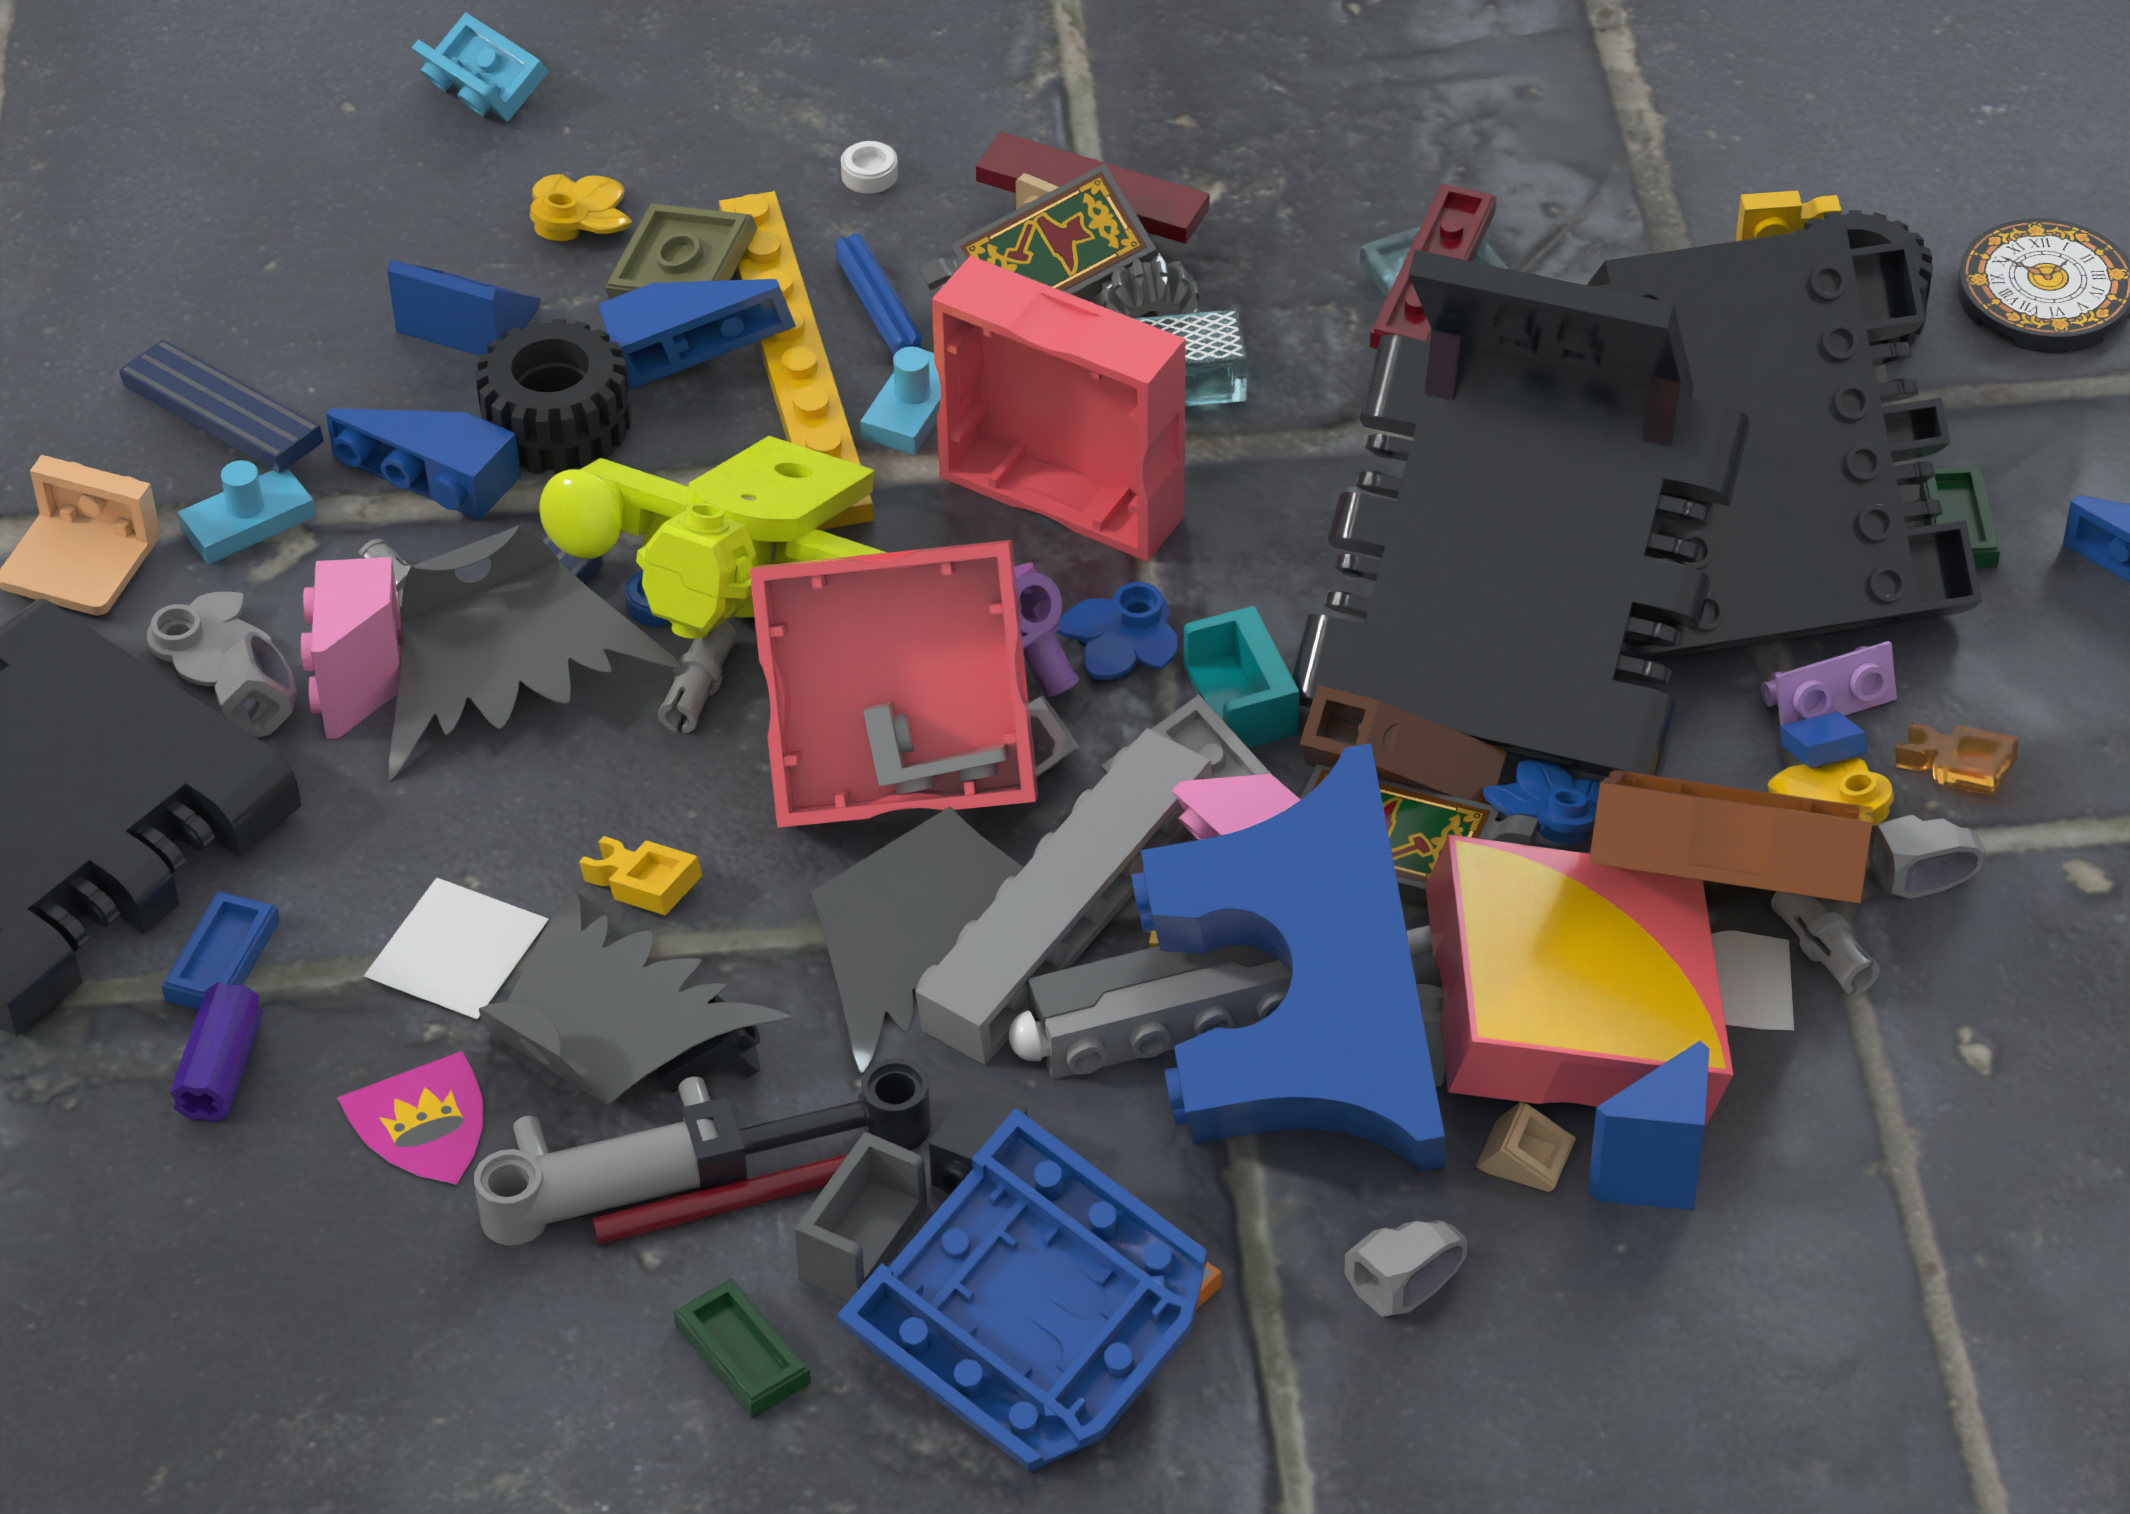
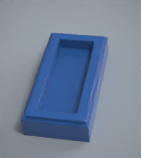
[162,891,280,1010]

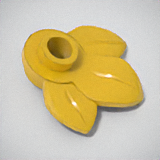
[529,174,633,241]
[1767,757,1894,825]

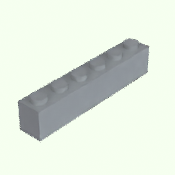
[915,728,1212,1066]

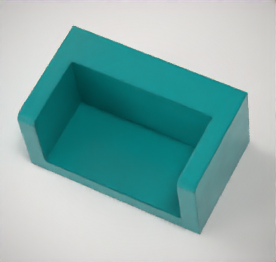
[1183,606,1299,748]

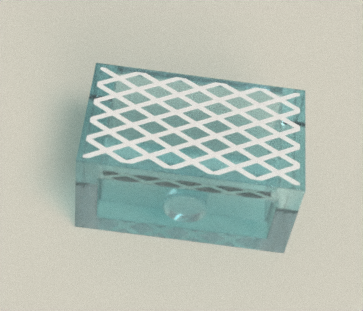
[1133,309,1247,406]

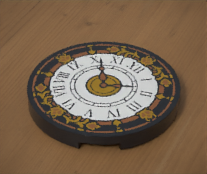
[1957,218,2130,352]

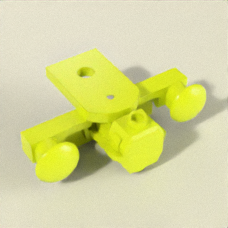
[539,436,887,639]

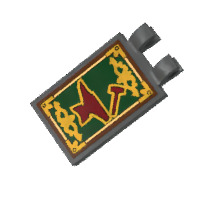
[918,163,1158,300]
[1300,763,1538,907]

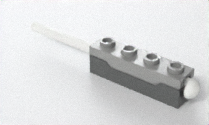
[1008,925,1432,1080]

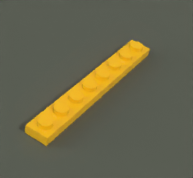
[719,191,874,530]

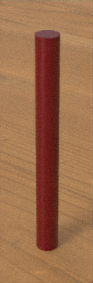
[591,1153,849,1245]

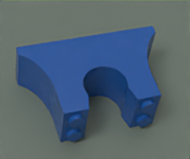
[1131,743,1446,1172]

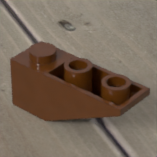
[1300,684,1507,805]

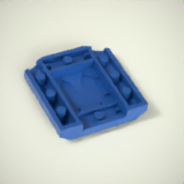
[837,1108,1207,1472]

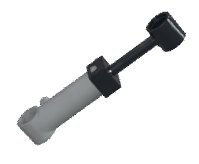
[474,1058,931,1246]

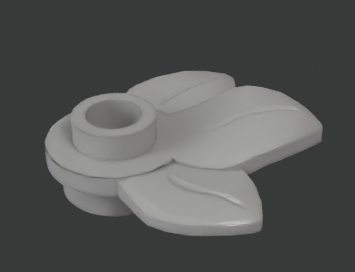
[147,592,272,687]

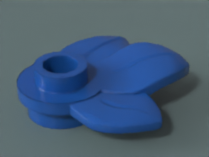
[1056,582,1178,680]
[1482,758,1600,844]

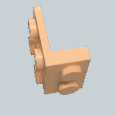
[0,455,161,616]

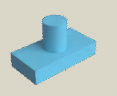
[860,346,941,455]
[177,460,316,565]

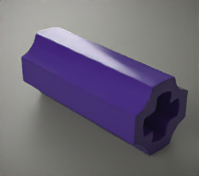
[170,982,263,1123]

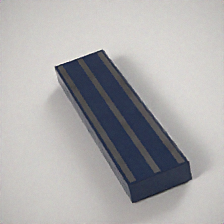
[119,339,324,473]

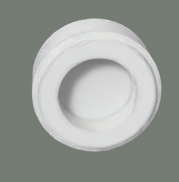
[841,141,898,194]

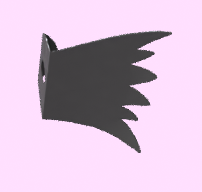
[389,525,683,781]
[808,806,1024,1073]
[479,892,792,1105]

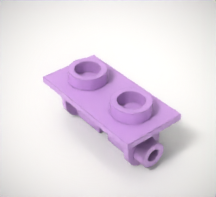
[1761,641,1897,726]

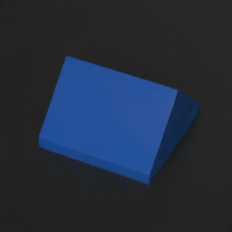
[387,259,541,356]
[1588,1041,1709,1210]

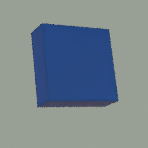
[1780,711,1867,769]

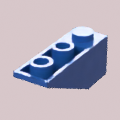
[326,408,521,521]

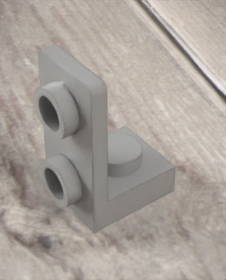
[863,701,1009,794]

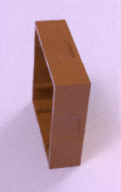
[1589,769,1873,904]

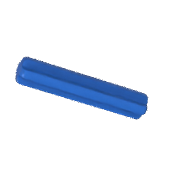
[835,233,923,356]

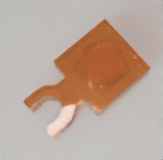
[1895,722,2018,796]

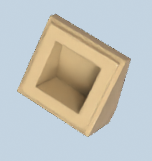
[1476,1102,1576,1192]

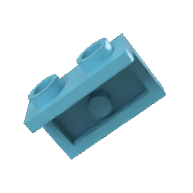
[411,12,549,123]

